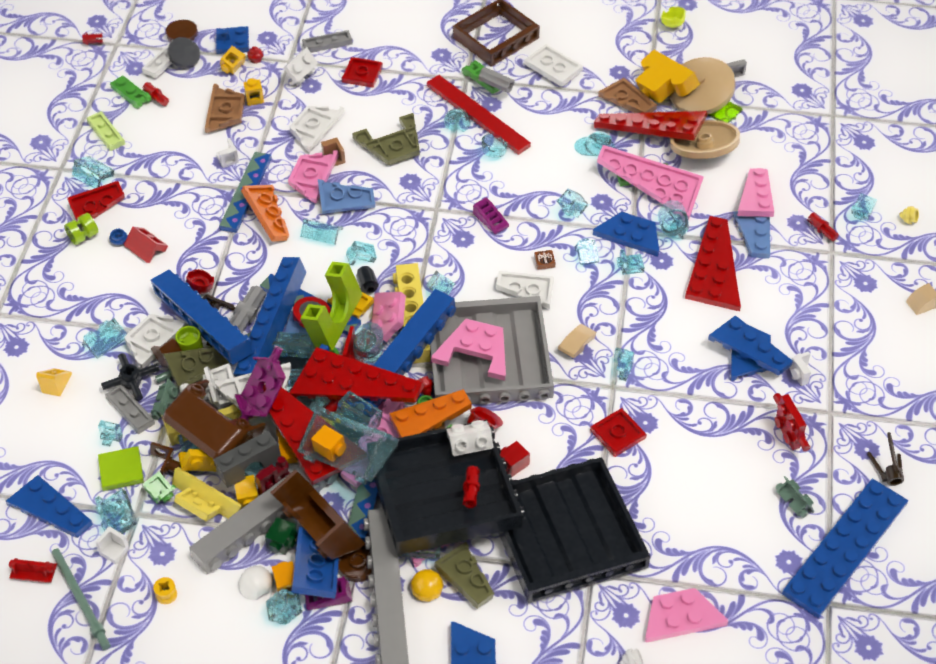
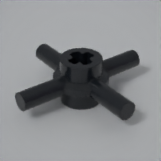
[101,353,160,401]

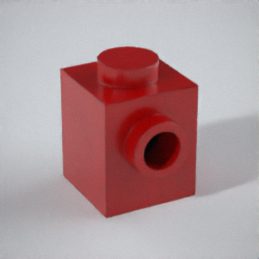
[500,441,530,477]

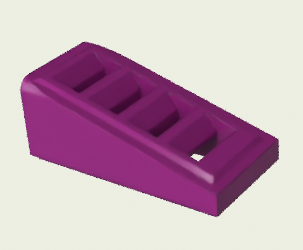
[473,197,509,235]
[305,576,353,610]

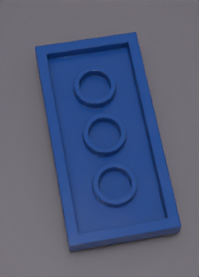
[291,527,339,599]

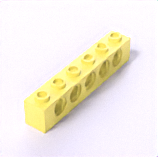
[393,263,431,364]

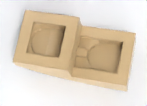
[558,324,597,358]

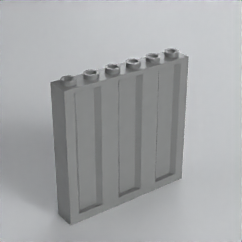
[430,296,554,404]

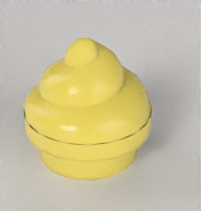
[899,206,919,224]

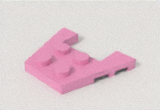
[431,319,506,381]

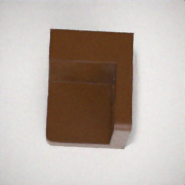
[151,338,182,368]

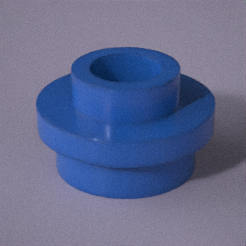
[109,228,127,245]

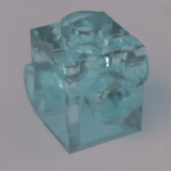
[266,589,302,625]

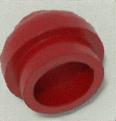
[247,46,264,63]
[418,376,434,397]

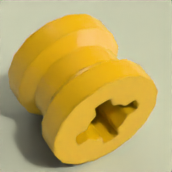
[153,577,177,605]

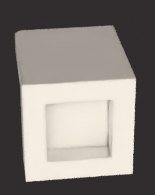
[216,138,239,168]
[95,526,130,564]

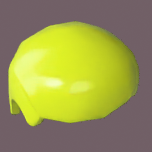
[661,6,686,28]

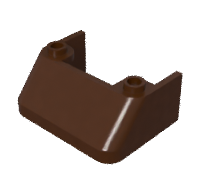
[162,379,267,459]
[270,469,365,560]

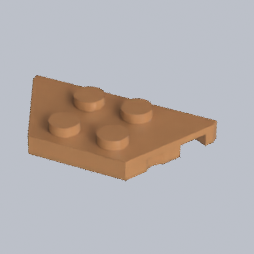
[205,83,246,133]

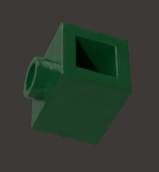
[265,517,297,555]

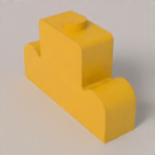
[635,49,700,103]

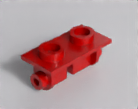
[9,558,57,583]

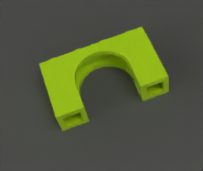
[300,261,363,351]

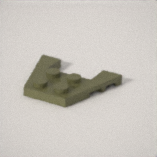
[352,113,420,166]

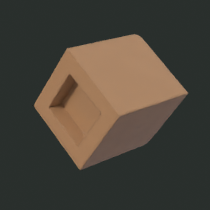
[321,137,346,166]

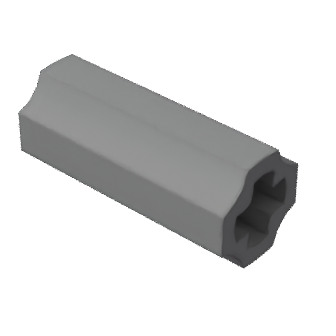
[479,67,515,93]

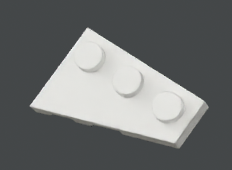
[496,270,554,309]

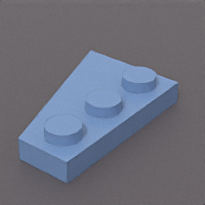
[318,179,376,214]
[733,211,770,259]

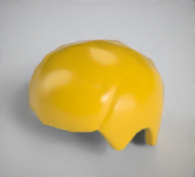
[410,569,444,602]

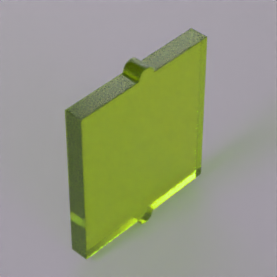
[707,101,743,123]

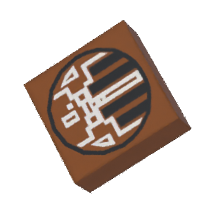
[534,250,556,270]

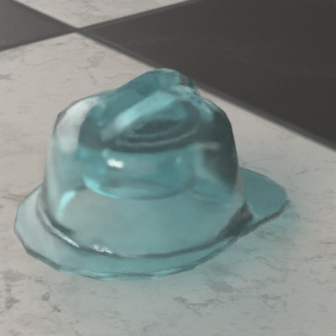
[574,131,616,156]
[658,200,689,239]
[353,323,383,364]

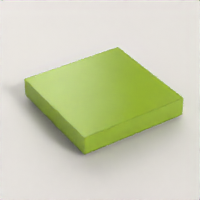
[98,446,144,491]

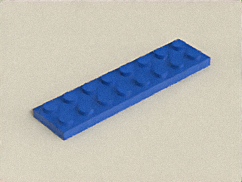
[782,478,909,619]

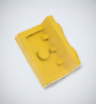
[178,449,217,472]

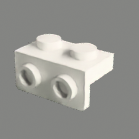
[283,47,319,86]
[203,363,234,409]
[446,420,493,456]

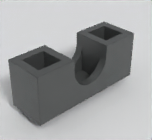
[213,431,281,488]

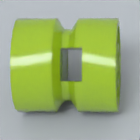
[64,213,99,245]
[175,326,204,351]

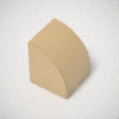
[906,283,936,315]

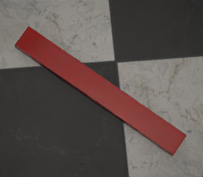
[427,75,531,155]

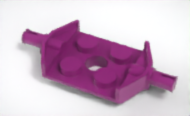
[235,346,286,421]

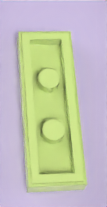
[86,111,125,151]

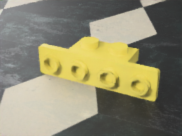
[172,467,242,521]

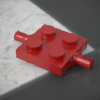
[773,393,811,452]

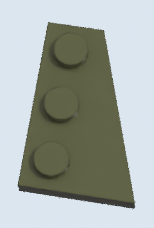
[162,347,231,389]
[434,541,494,609]

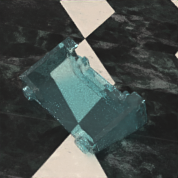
[297,405,400,485]

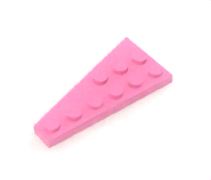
[597,145,704,221]

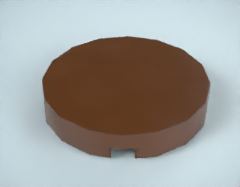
[165,19,198,42]
[338,545,371,582]

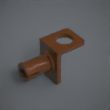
[150,442,189,478]

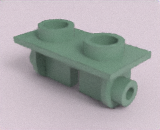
[151,378,179,420]
[775,476,815,518]

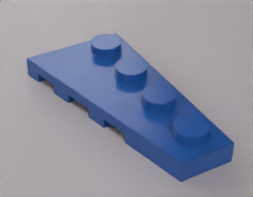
[708,315,793,376]
[6,475,93,538]

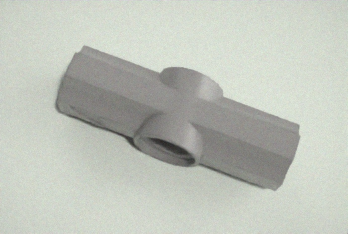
[230,285,266,334]

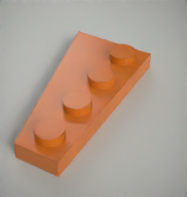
[241,185,290,242]
[389,389,472,438]

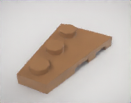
[598,78,657,113]

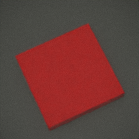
[342,57,383,88]
[590,408,647,457]

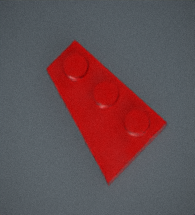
[67,181,125,221]

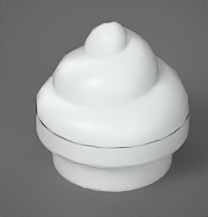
[620,648,644,664]

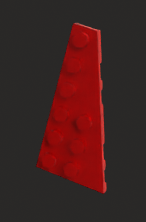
[594,111,707,141]
[685,216,741,312]
[289,347,424,402]
[263,384,367,485]

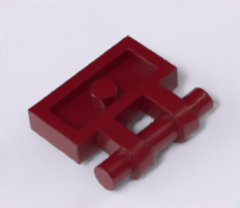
[255,456,290,496]

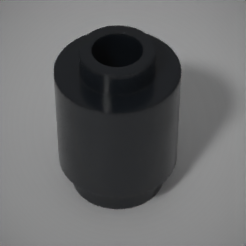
[356,266,379,294]

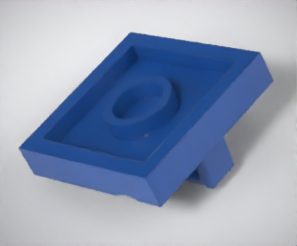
[216,26,249,54]

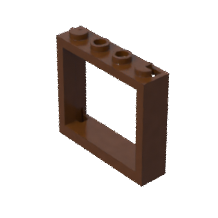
[452,0,540,67]

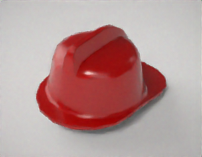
[467,407,503,429]

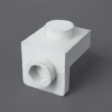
[789,352,811,386]

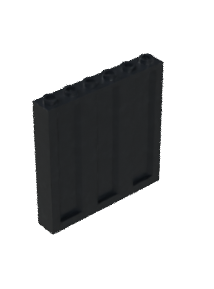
[367,420,525,556]
[499,457,651,603]

